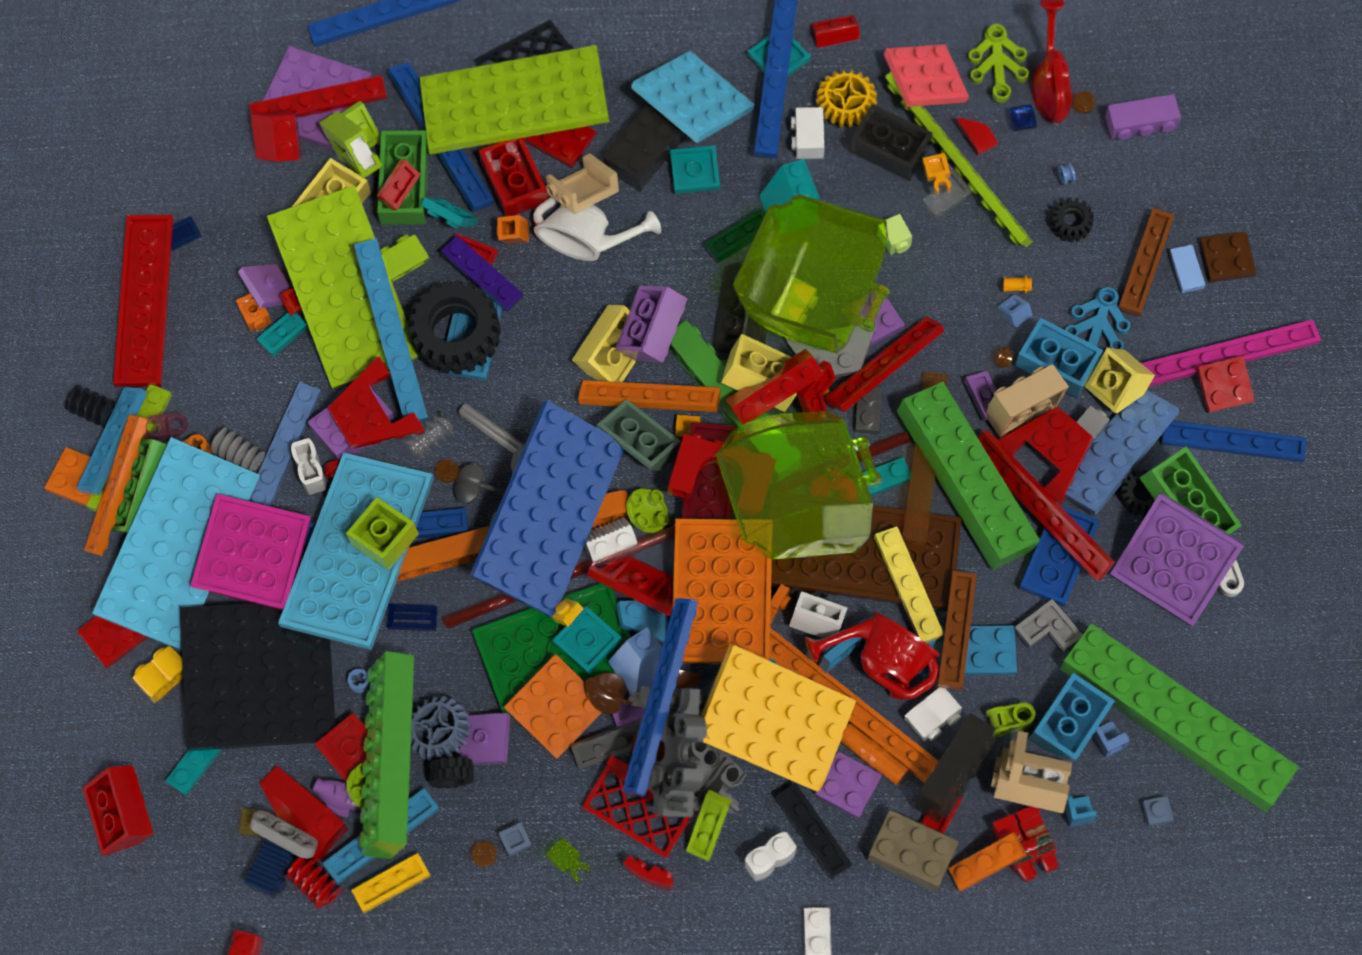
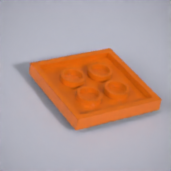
[504,654,601,759]

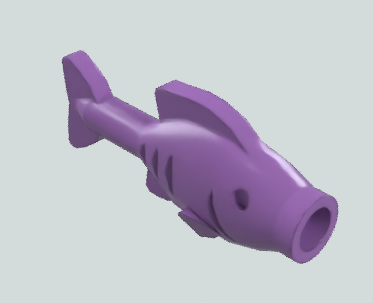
[312,778,362,818]

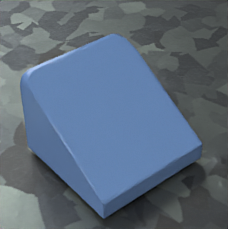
[997,294,1032,327]

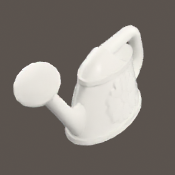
[533,197,661,261]

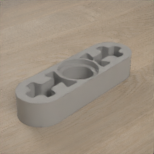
[250,811,318,858]

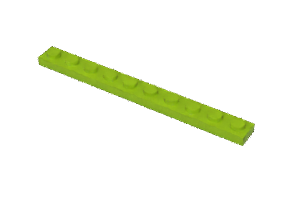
[885,72,1034,248]

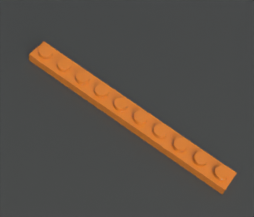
[770,627,940,783]

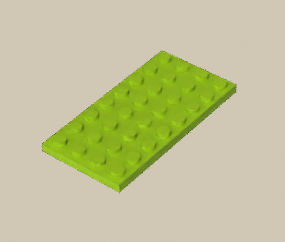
[420,45,609,155]
[267,185,420,390]

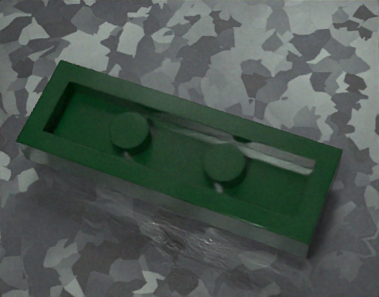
[704,208,775,263]

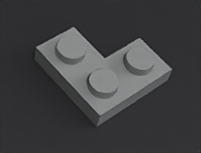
[1015,599,1083,652]

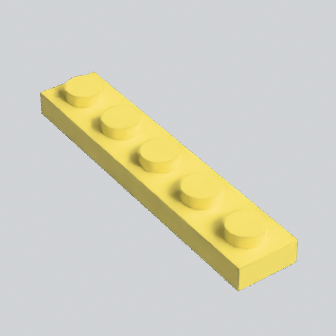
[874,526,944,643]

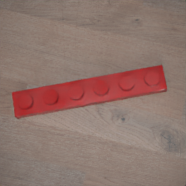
[249,75,387,118]
[826,316,944,413]

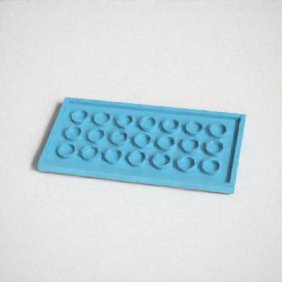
[92,437,260,651]
[278,452,434,650]

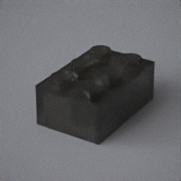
[850,103,933,181]

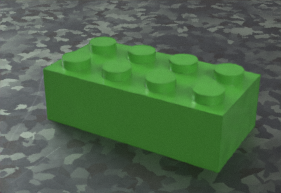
[377,130,429,225]
[1140,446,1242,534]

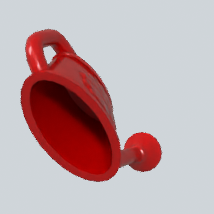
[1032,0,1072,124]
[805,612,940,699]

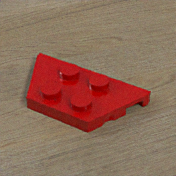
[587,556,673,616]

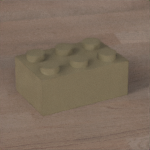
[868,810,959,893]

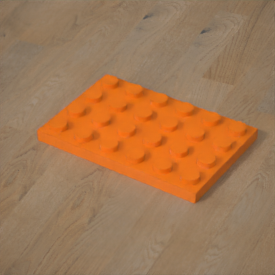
[673,519,773,664]

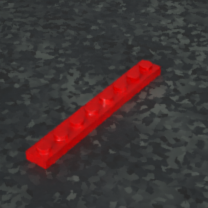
[978,430,1115,581]

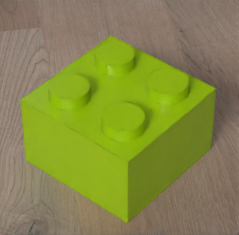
[346,497,419,570]

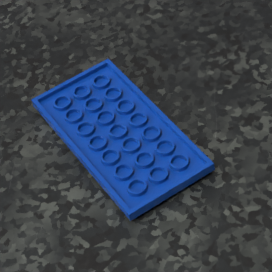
[469,401,624,618]

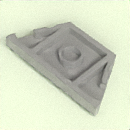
[786,323,876,377]

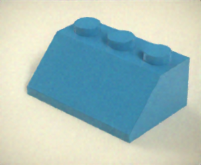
[1015,318,1103,399]
[1029,673,1115,761]

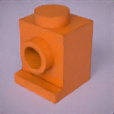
[236,293,272,332]

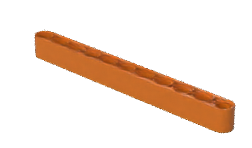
[396,490,629,582]

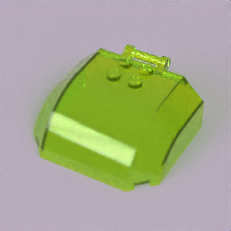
[733,194,890,354]
[716,411,882,560]

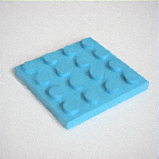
[631,51,755,143]

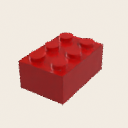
[479,138,548,217]

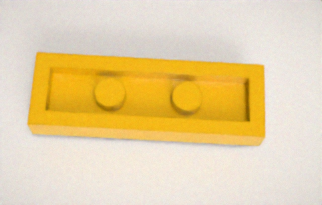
[351,853,431,914]

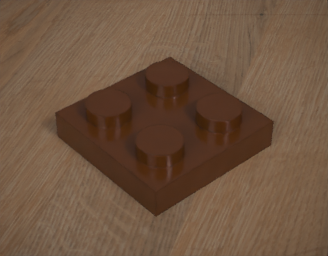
[1200,232,1256,283]

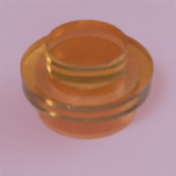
[1073,91,1096,113]
[995,345,1014,368]
[436,460,460,483]
[472,842,497,867]

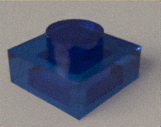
[1009,104,1037,132]

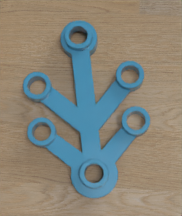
[1065,287,1131,349]

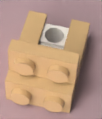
[991,731,1072,813]

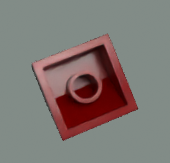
[251,109,302,162]

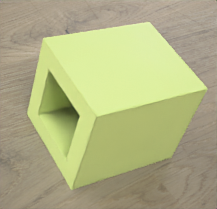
[878,214,912,255]

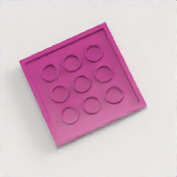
[191,494,312,610]

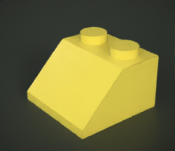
[1085,348,1155,413]

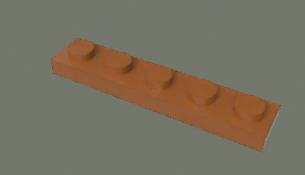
[1119,208,1175,317]
[938,571,977,691]

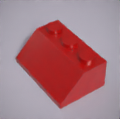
[82,765,153,856]

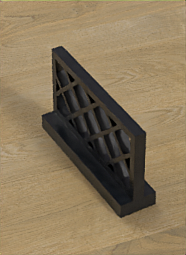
[473,19,575,67]

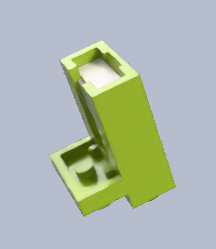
[319,101,383,178]

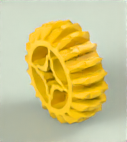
[816,69,877,128]

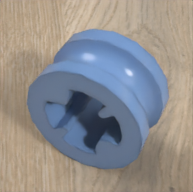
[1058,162,1076,185]
[348,669,370,693]

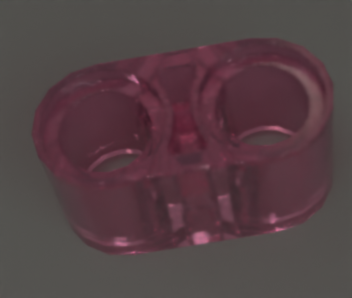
[143,413,188,441]

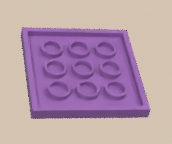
[263,46,372,150]
[1110,492,1245,626]

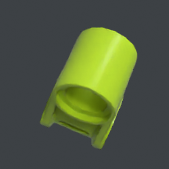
[986,702,1035,737]

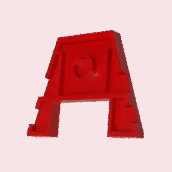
[328,356,425,449]
[998,406,1094,505]

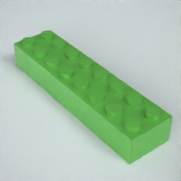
[897,382,1040,570]
[359,651,414,859]

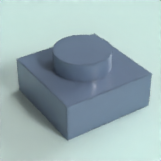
[1142,796,1174,827]
[499,822,532,857]

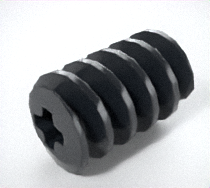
[65,384,115,429]

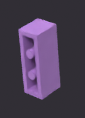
[1105,94,1181,140]

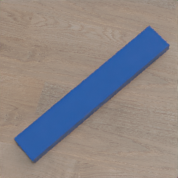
[1161,421,1306,462]

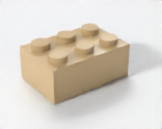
[985,364,1069,437]

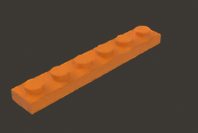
[578,380,721,412]
[84,414,148,556]

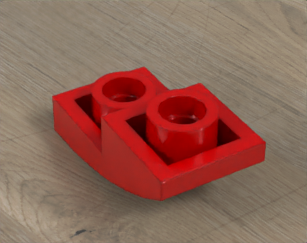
[623,856,674,891]

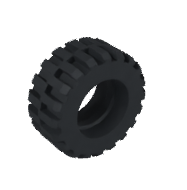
[409,281,501,375]

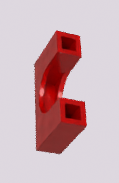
[667,433,777,520]

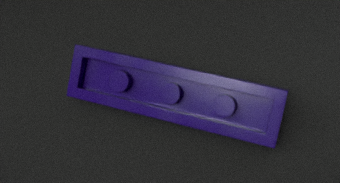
[441,236,523,312]

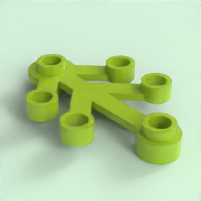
[968,24,1029,103]

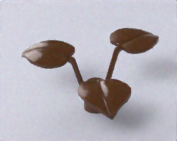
[586,670,699,761]

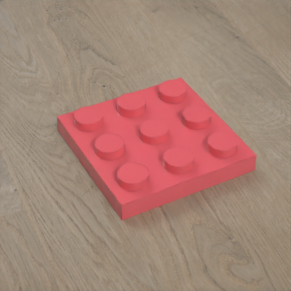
[884,44,969,107]

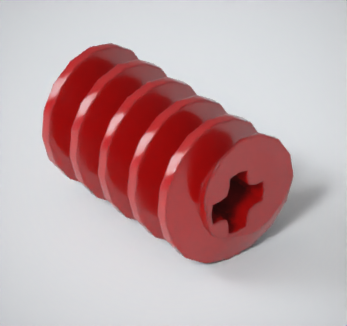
[287,857,343,909]

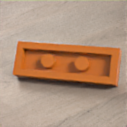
[948,833,1027,891]

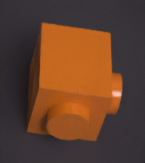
[497,215,529,245]

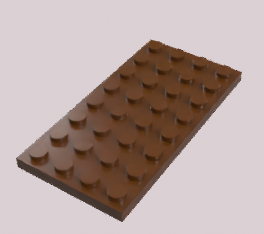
[768,491,962,611]

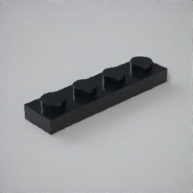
[775,783,853,880]

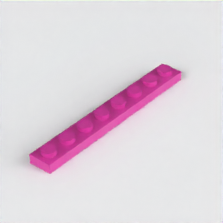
[1141,320,1321,387]

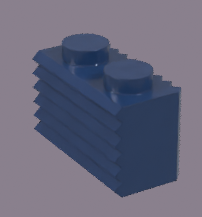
[244,839,298,898]

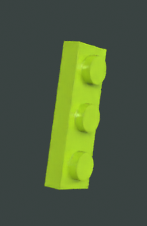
[686,790,732,862]

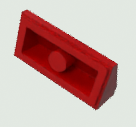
[811,15,860,48]

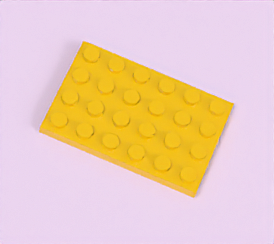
[701,644,856,792]

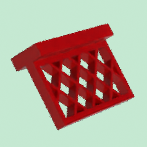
[582,755,697,859]

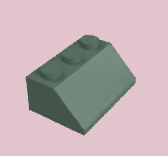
[596,399,681,471]

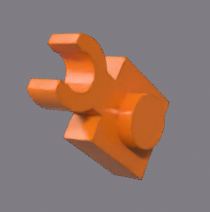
[770,584,791,626]

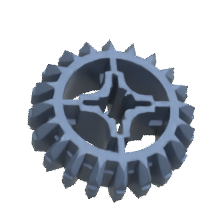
[411,696,472,762]

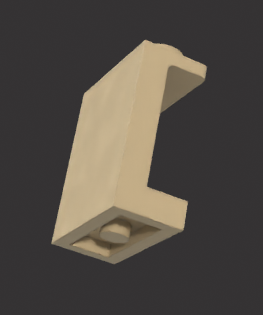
[546,154,619,214]

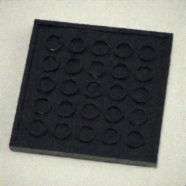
[180,603,336,751]

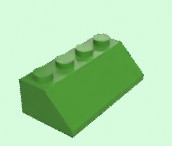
[111,439,168,535]

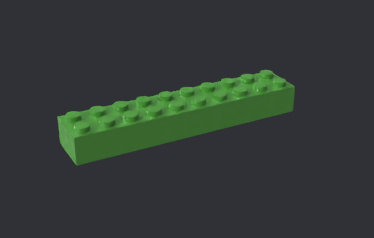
[1061,623,1299,813]

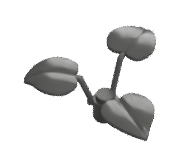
[454,444,525,529]

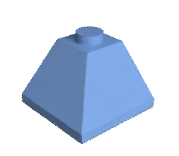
[608,627,662,696]

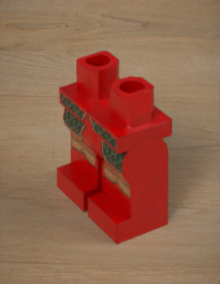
[991,806,1059,883]

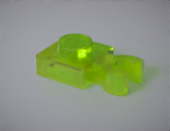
[545,838,590,883]

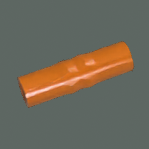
[841,723,909,786]

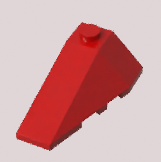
[259,766,348,867]

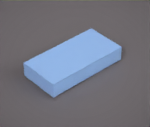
[1169,245,1205,293]

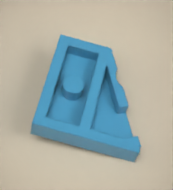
[616,600,669,645]

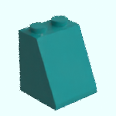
[759,159,820,236]

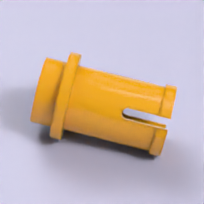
[1004,275,1032,294]

